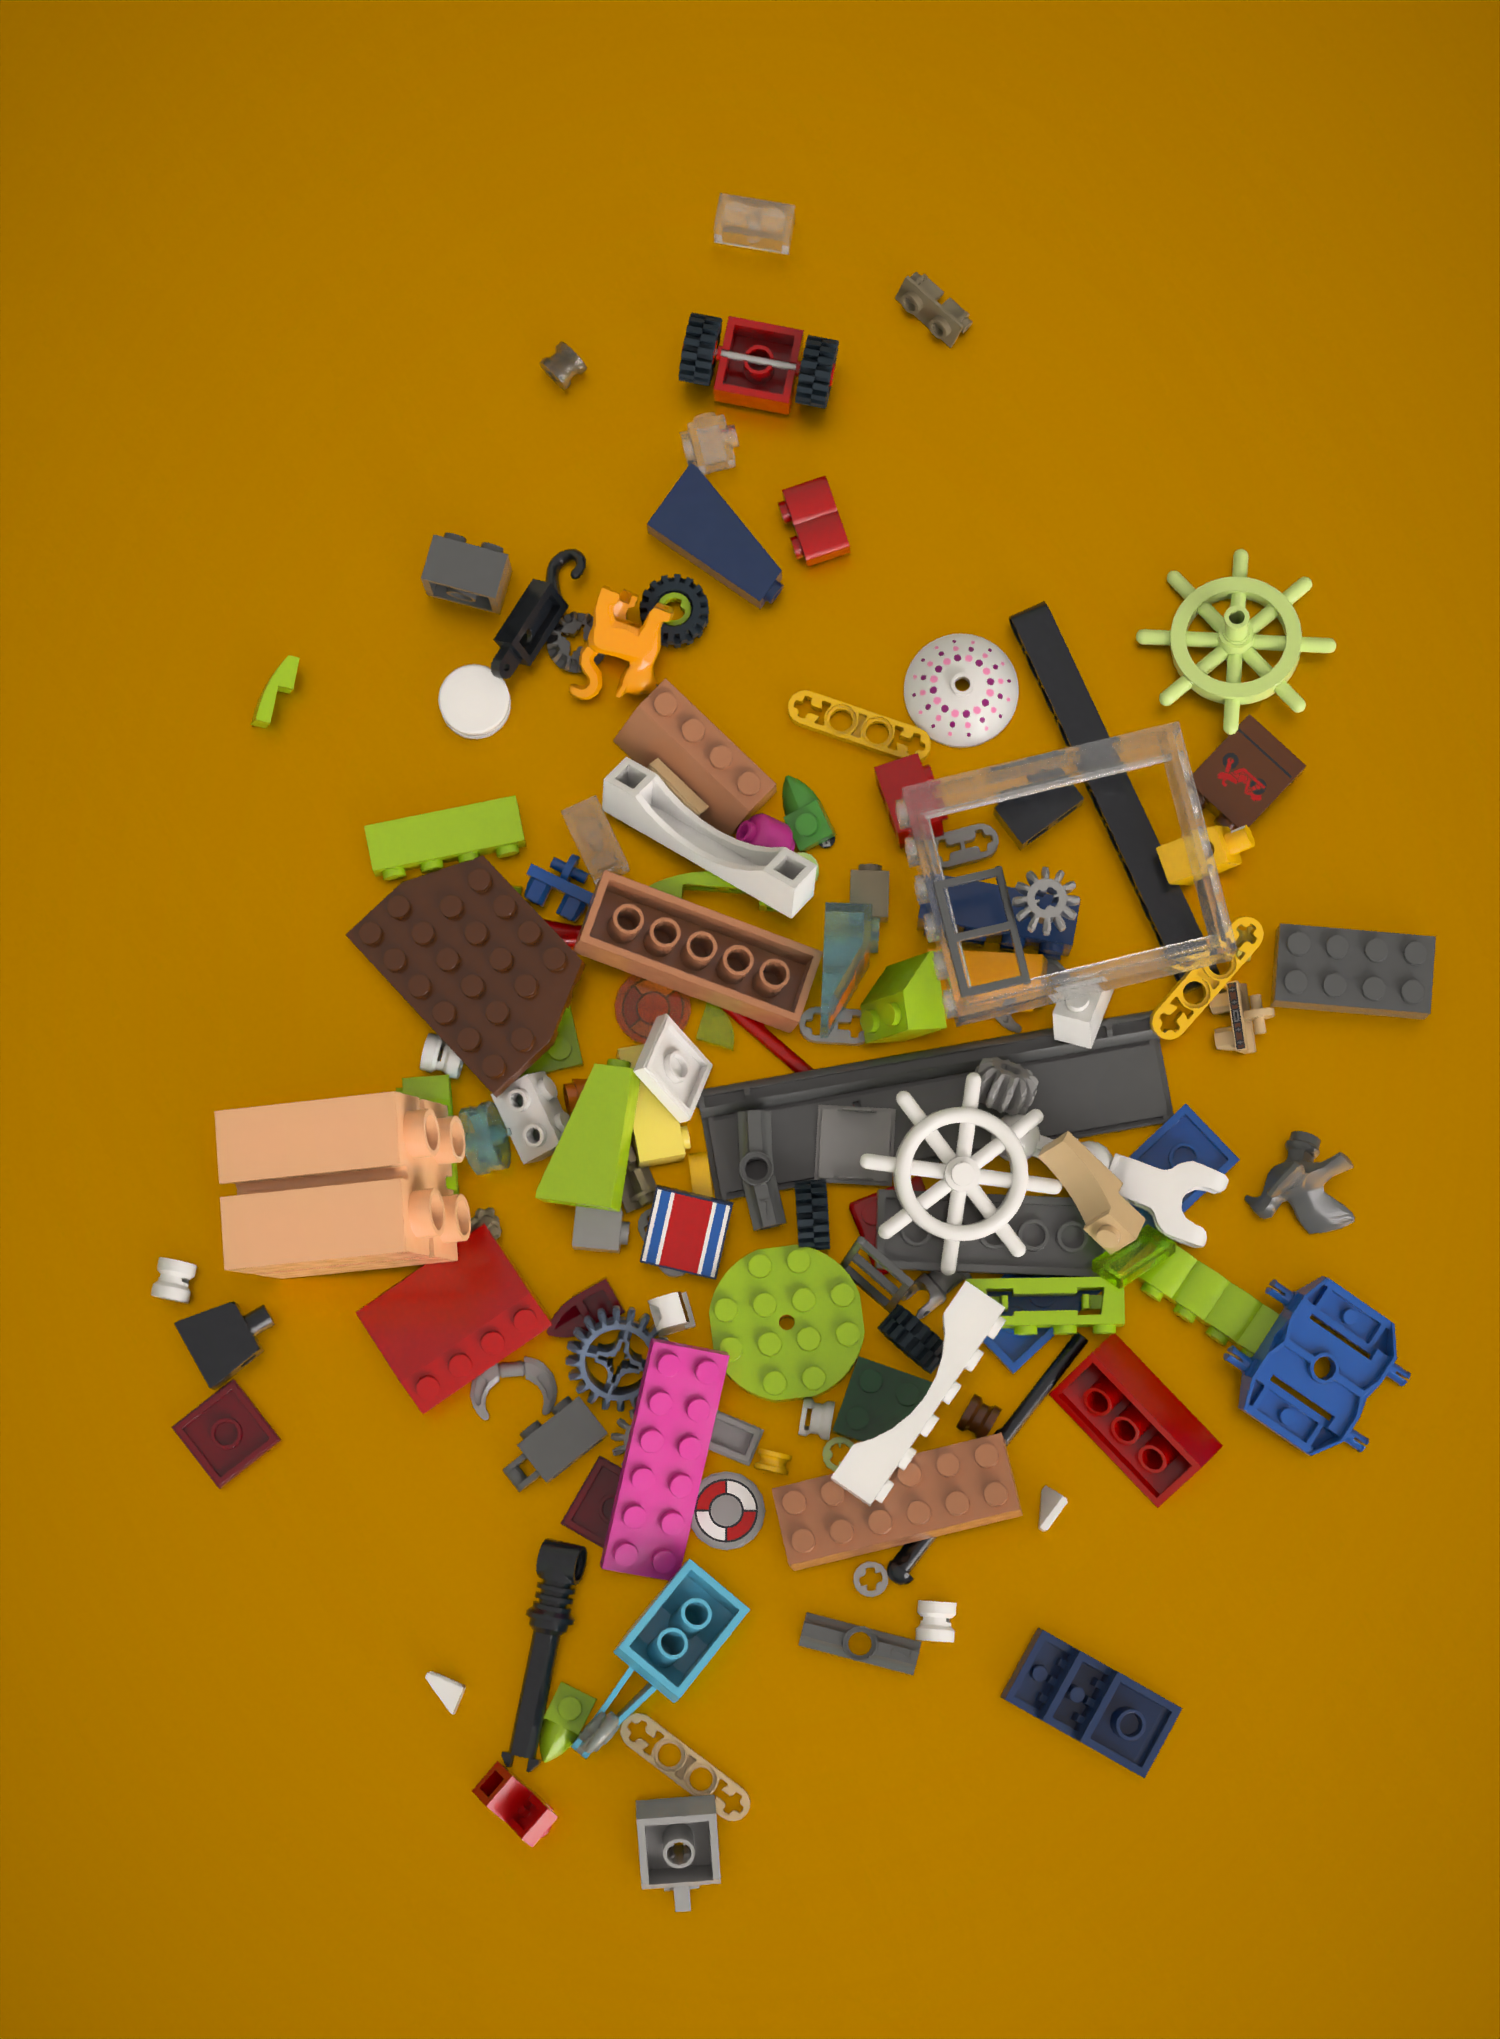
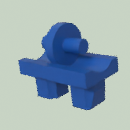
[524,854,593,923]

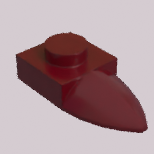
[547,1277,625,1338]

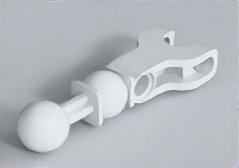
[991,1114,1229,1248]

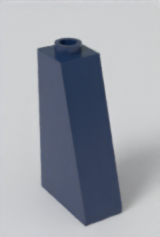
[647,463,784,609]

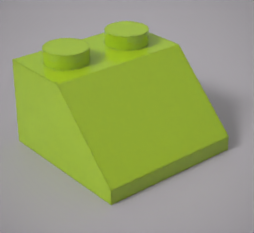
[860,951,947,1044]

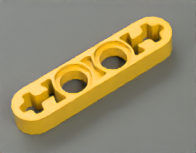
[788,690,931,763]
[1149,916,1264,1040]

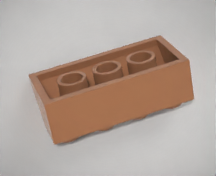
[613,678,777,837]

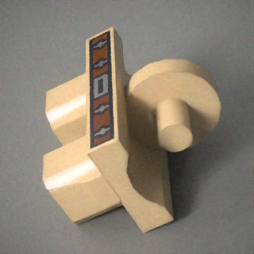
[1209,981,1275,1054]

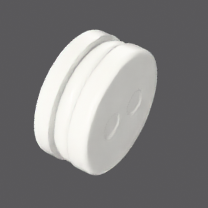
[438,664,511,739]

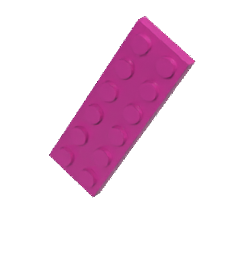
[600,1338,730,1581]

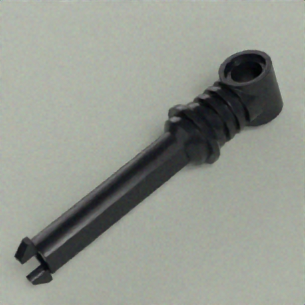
[501,1538,587,1772]

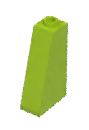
[535,1059,640,1212]

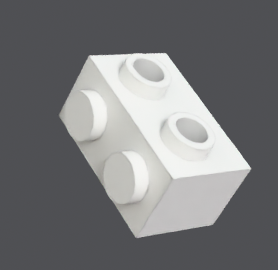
[490,1071,570,1164]

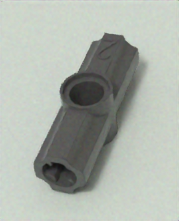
[798,1612,921,1675]

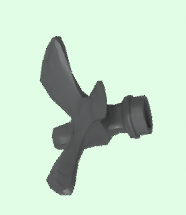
[1244,1131,1355,1234]

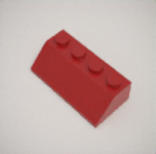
[1049,1334,1223,1508]

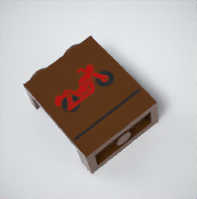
[1184,714,1306,830]

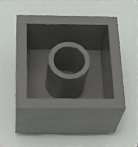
[421,532,513,615]

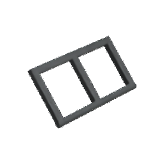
[932,866,1031,998]
[840,1236,914,1313]

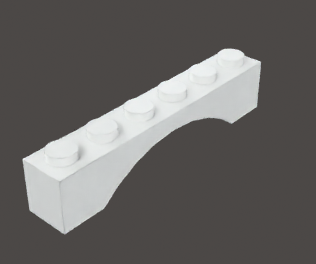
[602,757,817,919]
[831,1281,1007,1506]

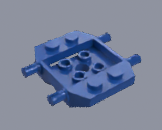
[1223,1276,1411,1456]

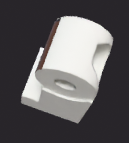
[648,1291,696,1337]

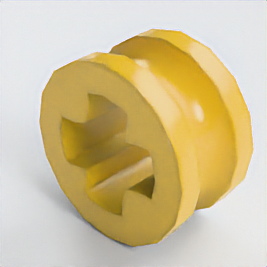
[754,1448,792,1476]

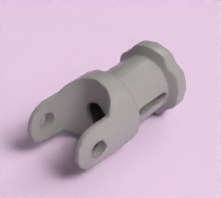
[901,1271,972,1319]

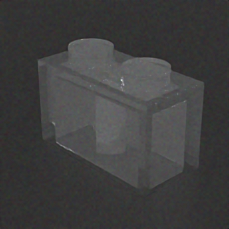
[713,193,795,255]
[561,795,630,887]

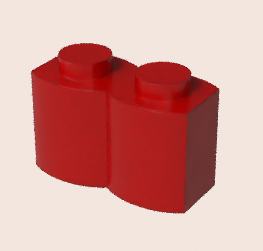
[778,476,851,567]

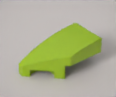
[251,655,300,728]

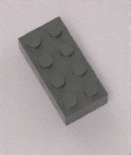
[1270,923,1436,1020]

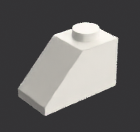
[1052,974,1115,1049]

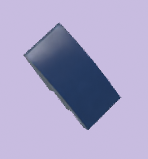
[1000,1628,1182,1778]

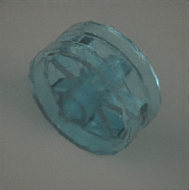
[459,1101,512,1176]

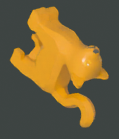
[569,585,674,700]

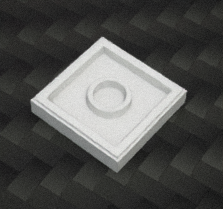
[633,1013,713,1123]

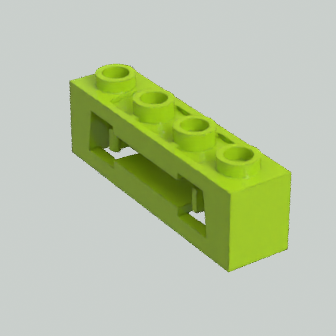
[966,1276,1125,1335]

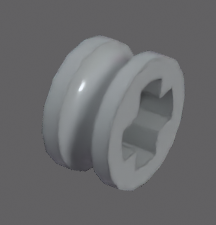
[853,1561,888,1597]

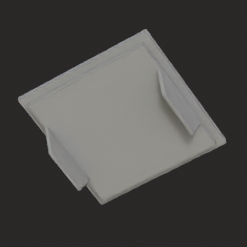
[814,1105,896,1186]

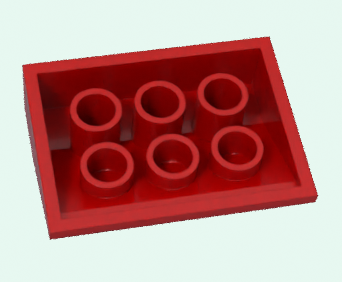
[356,1223,552,1414]

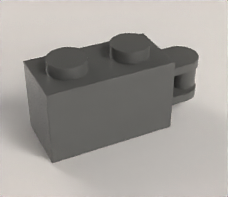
[502,1396,609,1492]

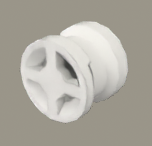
[798,1398,835,1440]

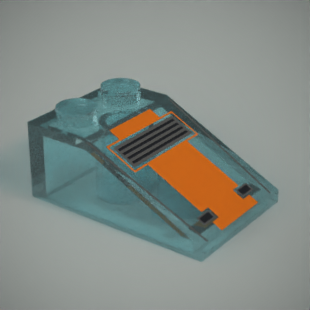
[820,902,880,1038]

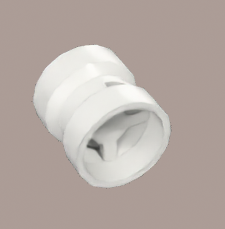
[420,1033,464,1079]
[151,1257,197,1304]
[915,1600,957,1643]

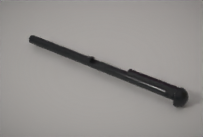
[887,1332,1088,1585]

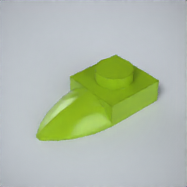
[539,1682,597,1762]

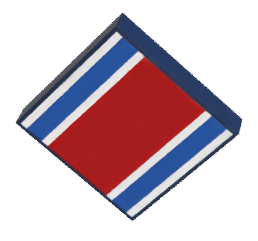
[640,1185,734,1280]

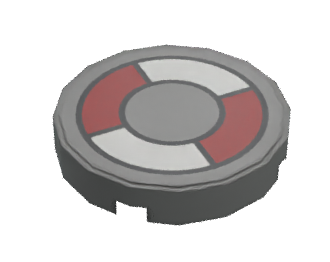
[691,1471,765,1550]

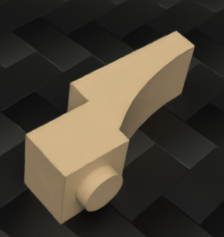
[1038,1131,1146,1255]

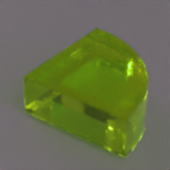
[696,1002,735,1051]

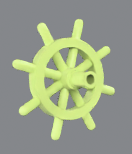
[1136,549,1336,735]

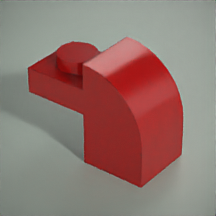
[472,1761,558,1847]

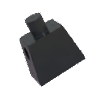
[174,1301,275,1390]

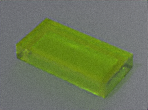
[1092,1224,1176,1289]

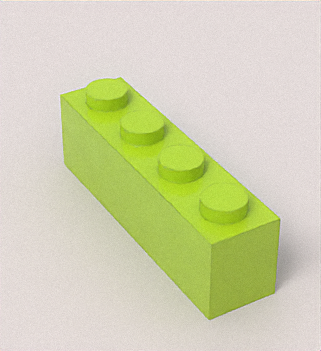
[364,795,527,880]

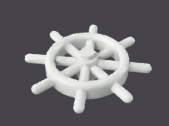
[860,1072,1062,1276]

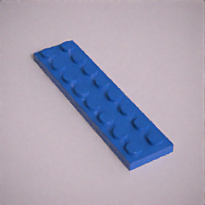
[983,1104,1240,1374]

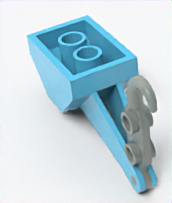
[570,1559,750,1759]

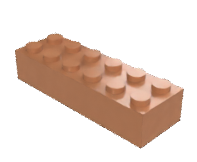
[573,870,823,1033]
[772,1433,1023,1571]

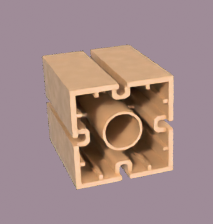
[214,1091,471,1279]

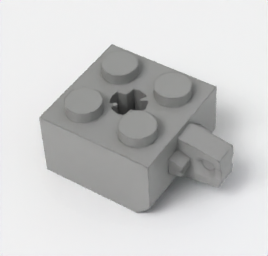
[636,1795,721,1912]

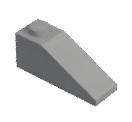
[572,1206,630,1254]

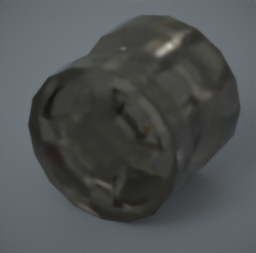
[539,341,587,390]

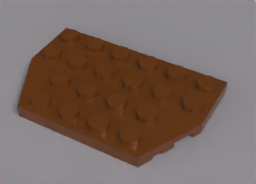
[346,855,586,1098]

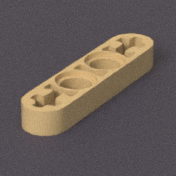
[620,1713,750,1821]

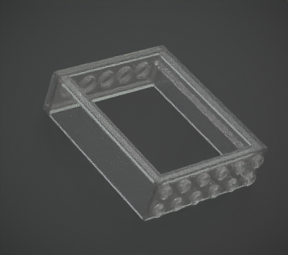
[895,721,1237,1027]

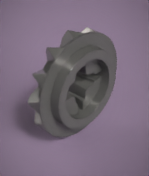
[546,611,605,673]

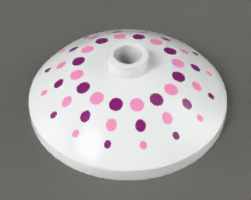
[904,633,1019,748]

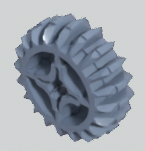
[565,1305,669,1412]

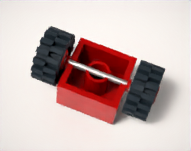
[679,312,839,415]

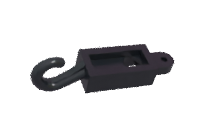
[491,549,586,679]

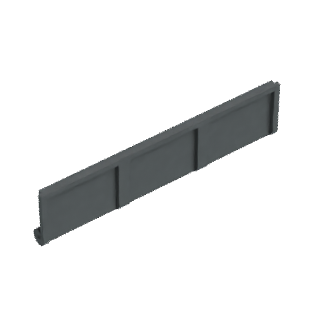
[696,1010,1174,1201]

